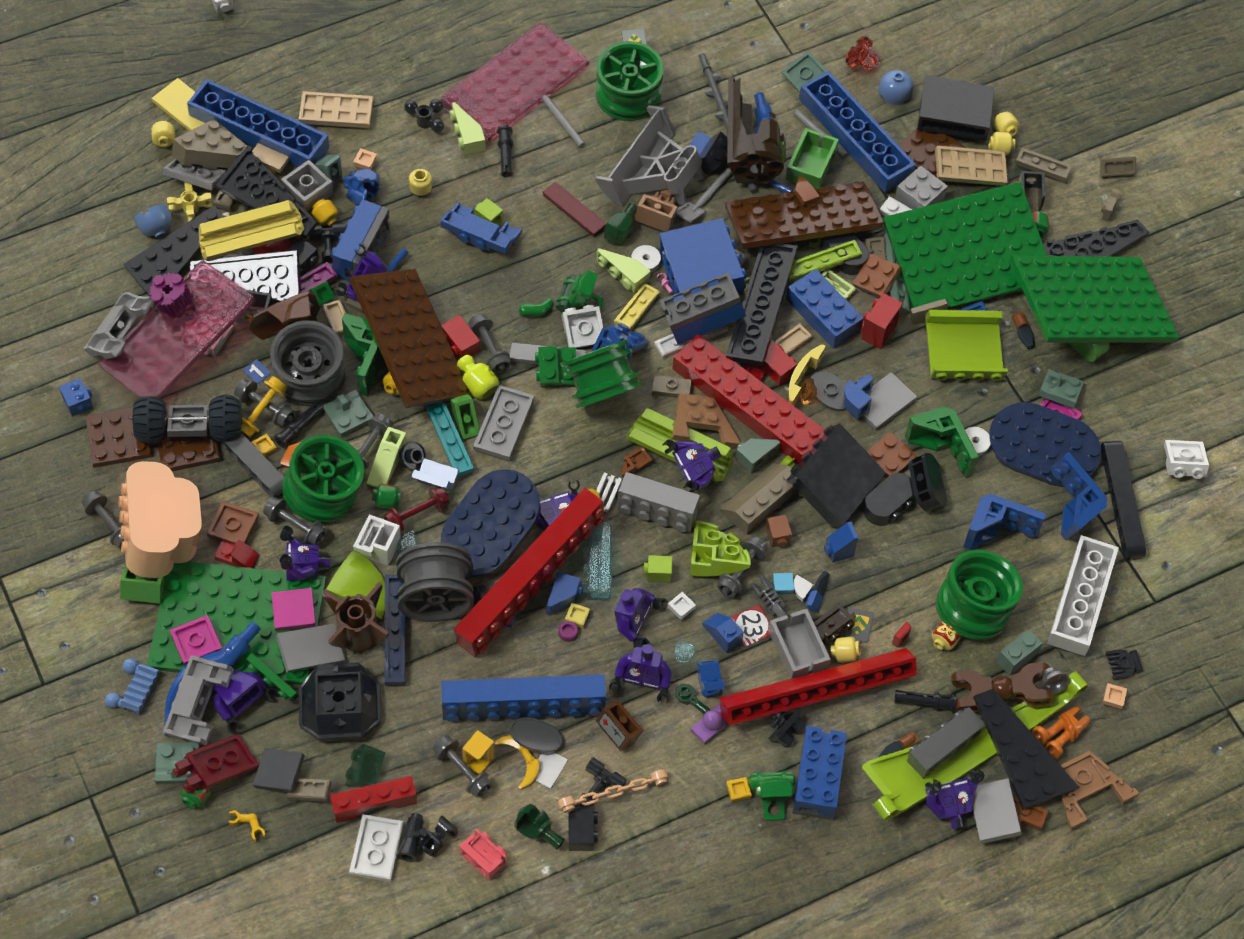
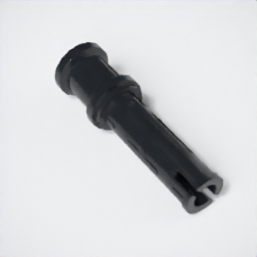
[497,125,513,177]
[274,402,324,449]
[894,690,956,712]

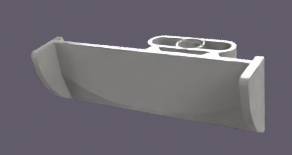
[595,105,705,207]

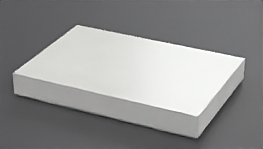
[349,814,404,882]

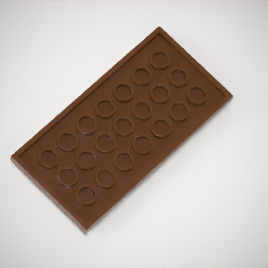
[725,182,884,249]
[349,269,472,408]

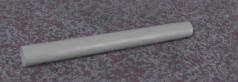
[541,95,585,148]
[794,110,848,158]

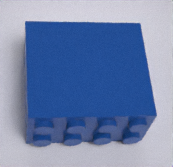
[659,218,746,295]

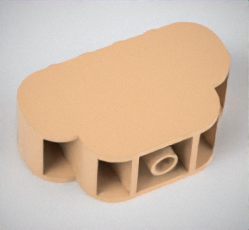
[119,461,202,578]

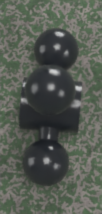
[404,99,444,133]

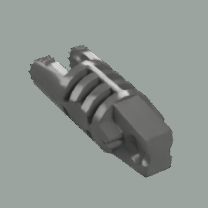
[750,574,790,617]

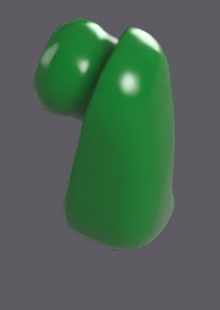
[519,298,554,317]

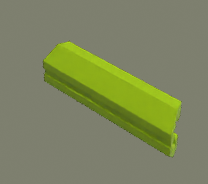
[626,408,733,482]

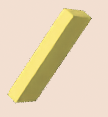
[614,283,660,330]

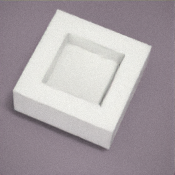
[668,592,696,620]

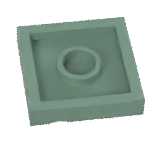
[781,50,828,93]
[1038,369,1084,408]
[323,390,374,437]
[155,742,199,784]

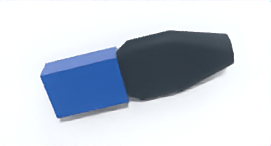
[806,571,830,612]

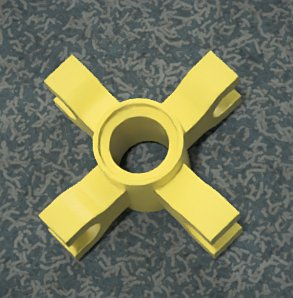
[167,182,213,222]

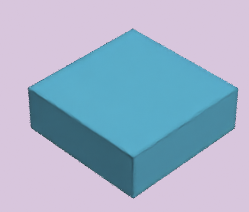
[773,573,794,594]

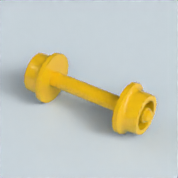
[242,376,288,438]

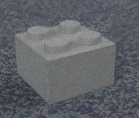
[281,160,334,212]
[895,166,948,209]

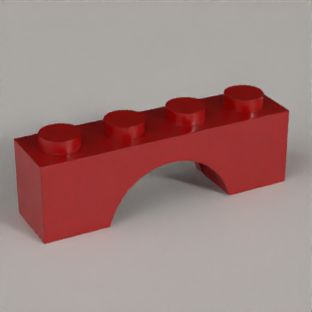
[330,776,417,823]

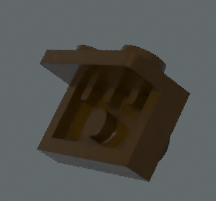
[814,604,856,645]

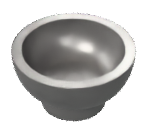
[1041,667,1070,695]

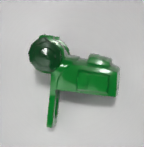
[556,270,604,313]

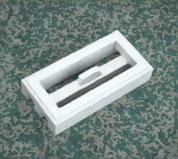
[596,473,622,513]

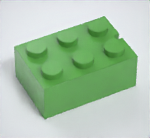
[785,128,839,189]

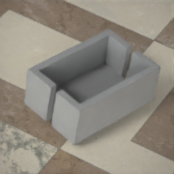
[768,609,830,679]

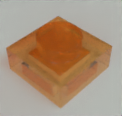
[800,378,817,404]

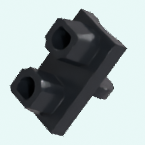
[768,709,805,747]

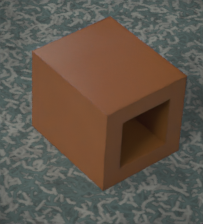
[766,515,792,547]

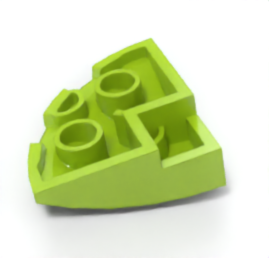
[689,520,751,576]
[326,551,385,621]

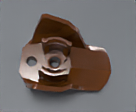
[248,291,321,351]

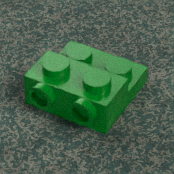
[535,346,576,387]

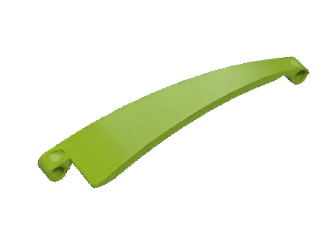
[862,671,1089,821]

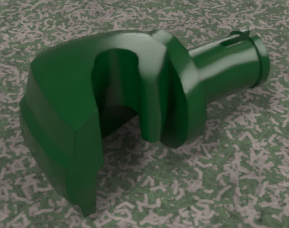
[604,203,637,246]
[514,804,565,850]

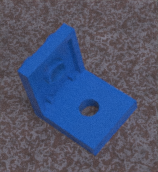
[591,323,650,360]

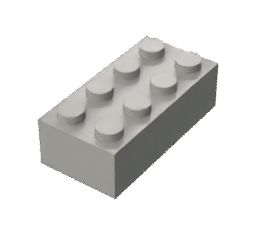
[617,472,700,533]

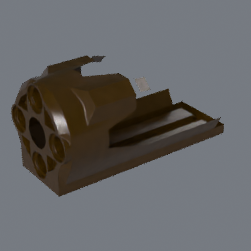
[727,76,786,184]

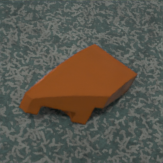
[793,176,820,206]
[621,446,653,477]

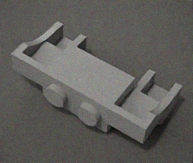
[163,655,234,746]

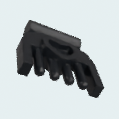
[1105,649,1143,680]

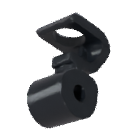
[418,815,458,857]

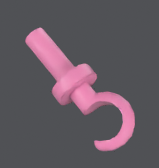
[657,273,673,294]

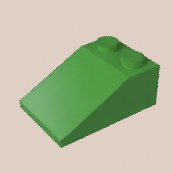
[120,565,166,604]

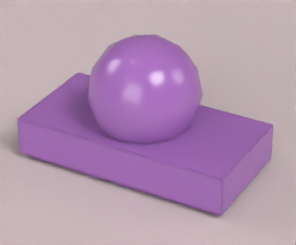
[690,704,728,745]

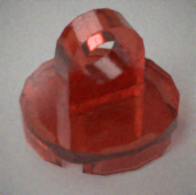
[845,36,879,70]

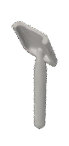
[676,168,732,222]

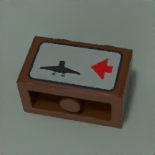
[596,700,644,751]

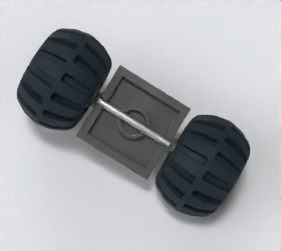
[132,395,243,444]

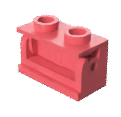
[459,829,507,881]

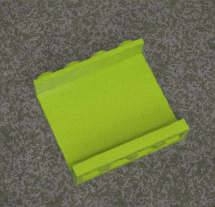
[925,310,1008,381]

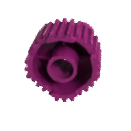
[149,273,192,317]

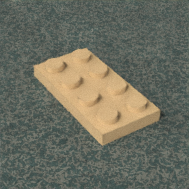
[298,91,373,128]
[935,146,1007,186]

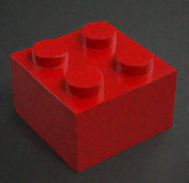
[861,293,903,349]

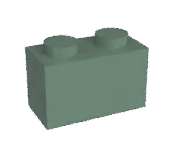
[996,629,1042,675]

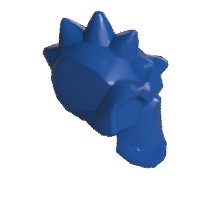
[343,169,380,206]

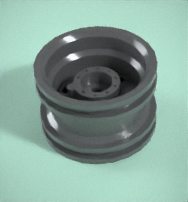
[270,320,345,406]
[396,542,474,622]

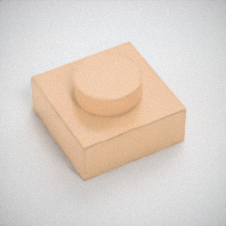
[353,148,377,170]
[1102,683,1127,709]

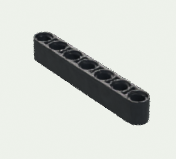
[1101,441,1146,559]

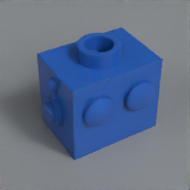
[59,378,93,416]

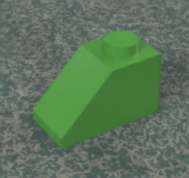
[450,394,480,439]

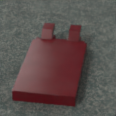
[172,734,259,793]

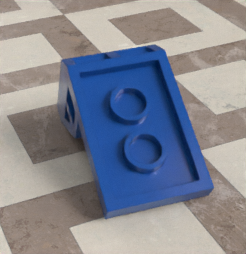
[1049,452,1107,540]
[963,494,1046,550]

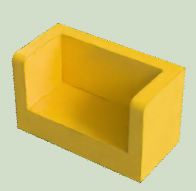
[462,730,494,775]

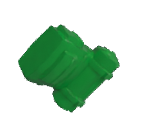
[748,771,795,820]

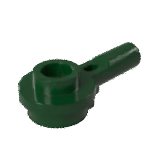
[675,683,710,715]

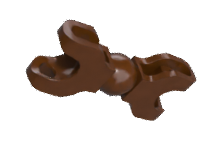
[951,663,1054,714]

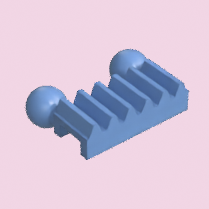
[105,658,160,715]

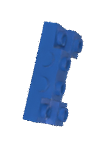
[441,201,522,254]

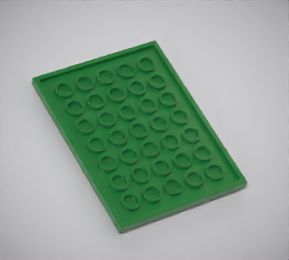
[883,182,1047,309]
[1010,255,1179,343]
[147,562,326,685]

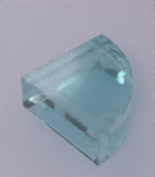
[397,530,416,553]

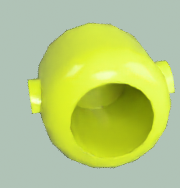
[457,355,499,400]

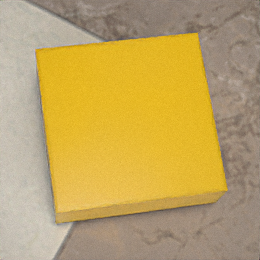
[251,434,277,457]
[726,777,752,803]

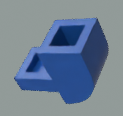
[843,374,874,419]
[696,659,725,696]

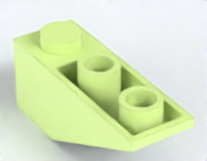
[450,102,485,155]
[596,249,651,294]
[367,427,407,488]

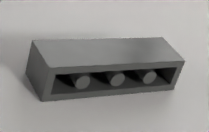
[907,707,985,779]

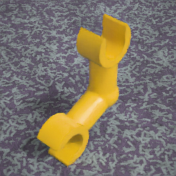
[228,810,266,842]

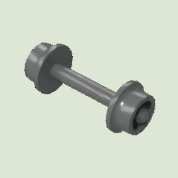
[469,313,510,373]
[234,379,296,427]
[358,414,393,469]
[82,491,124,549]
[263,497,327,546]
[717,536,768,598]
[433,735,492,798]

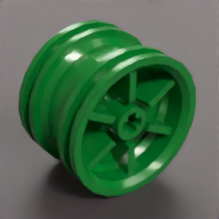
[596,41,664,121]
[560,339,644,408]
[282,435,364,523]
[935,550,1023,640]

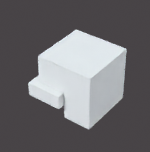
[353,514,401,566]

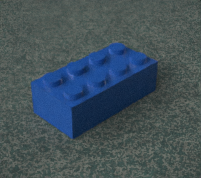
[786,269,863,348]

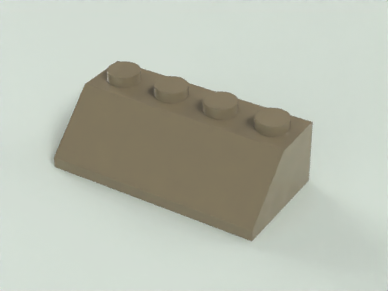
[719,463,798,535]

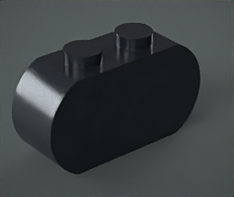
[822,233,869,275]
[908,453,947,512]
[863,473,915,526]

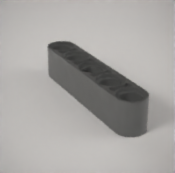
[218,433,284,498]

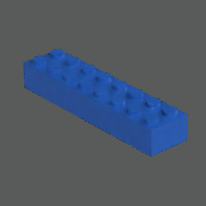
[799,71,916,193]
[187,79,329,167]
[441,674,606,722]

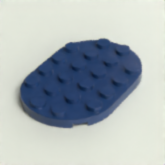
[989,402,1101,487]
[441,469,541,577]

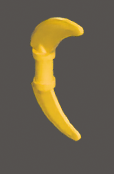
[494,735,540,789]

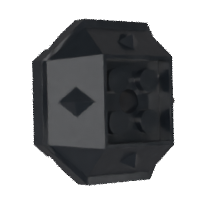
[299,662,381,742]

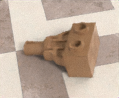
[635,189,677,232]

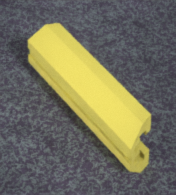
[199,200,304,260]

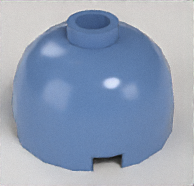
[878,70,914,105]
[134,204,172,238]

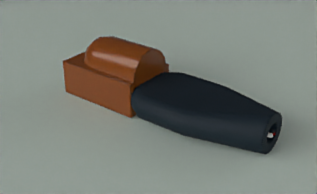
[1012,312,1034,349]
[878,731,920,757]

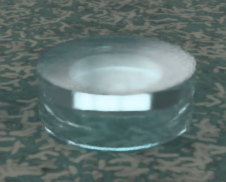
[674,641,694,662]

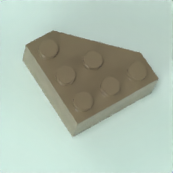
[172,119,247,169]

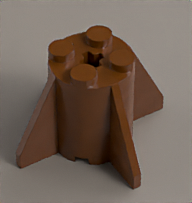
[322,582,389,653]

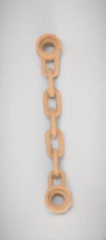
[557,769,668,813]

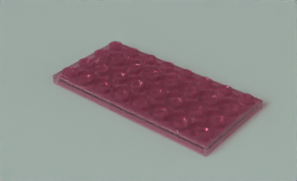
[440,22,589,141]
[98,259,256,398]

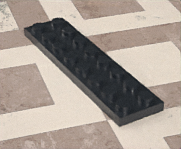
[726,243,798,366]

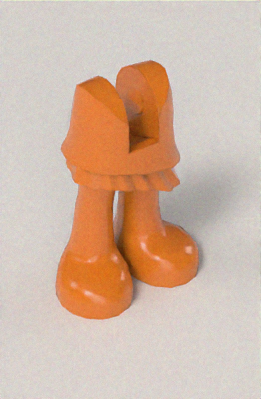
[1032,706,1091,759]

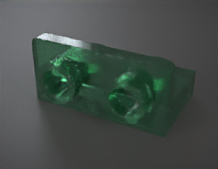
[345,744,386,787]

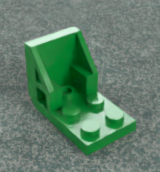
[342,313,383,396]
[905,406,979,478]

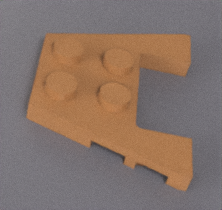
[671,393,740,448]
[1060,751,1139,830]

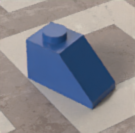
[824,522,858,563]
[546,572,583,616]
[702,612,744,653]

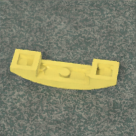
[787,344,825,406]

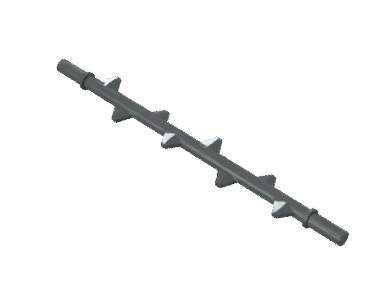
[698,53,757,193]

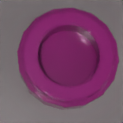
[558,621,578,642]

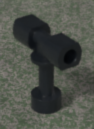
[309,223,346,264]
[579,757,627,805]

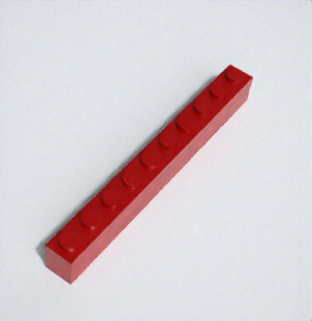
[719,648,917,726]

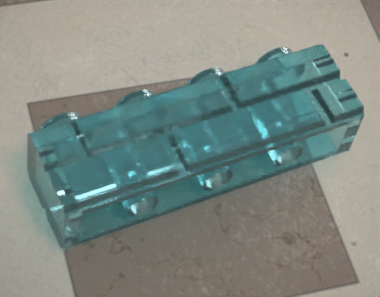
[583,522,612,601]

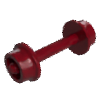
[383,487,449,532]

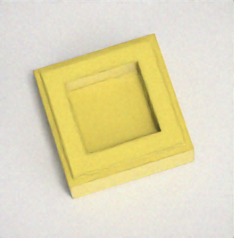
[565,603,590,628]

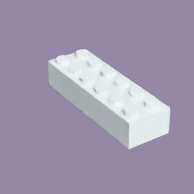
[1047,535,1119,656]

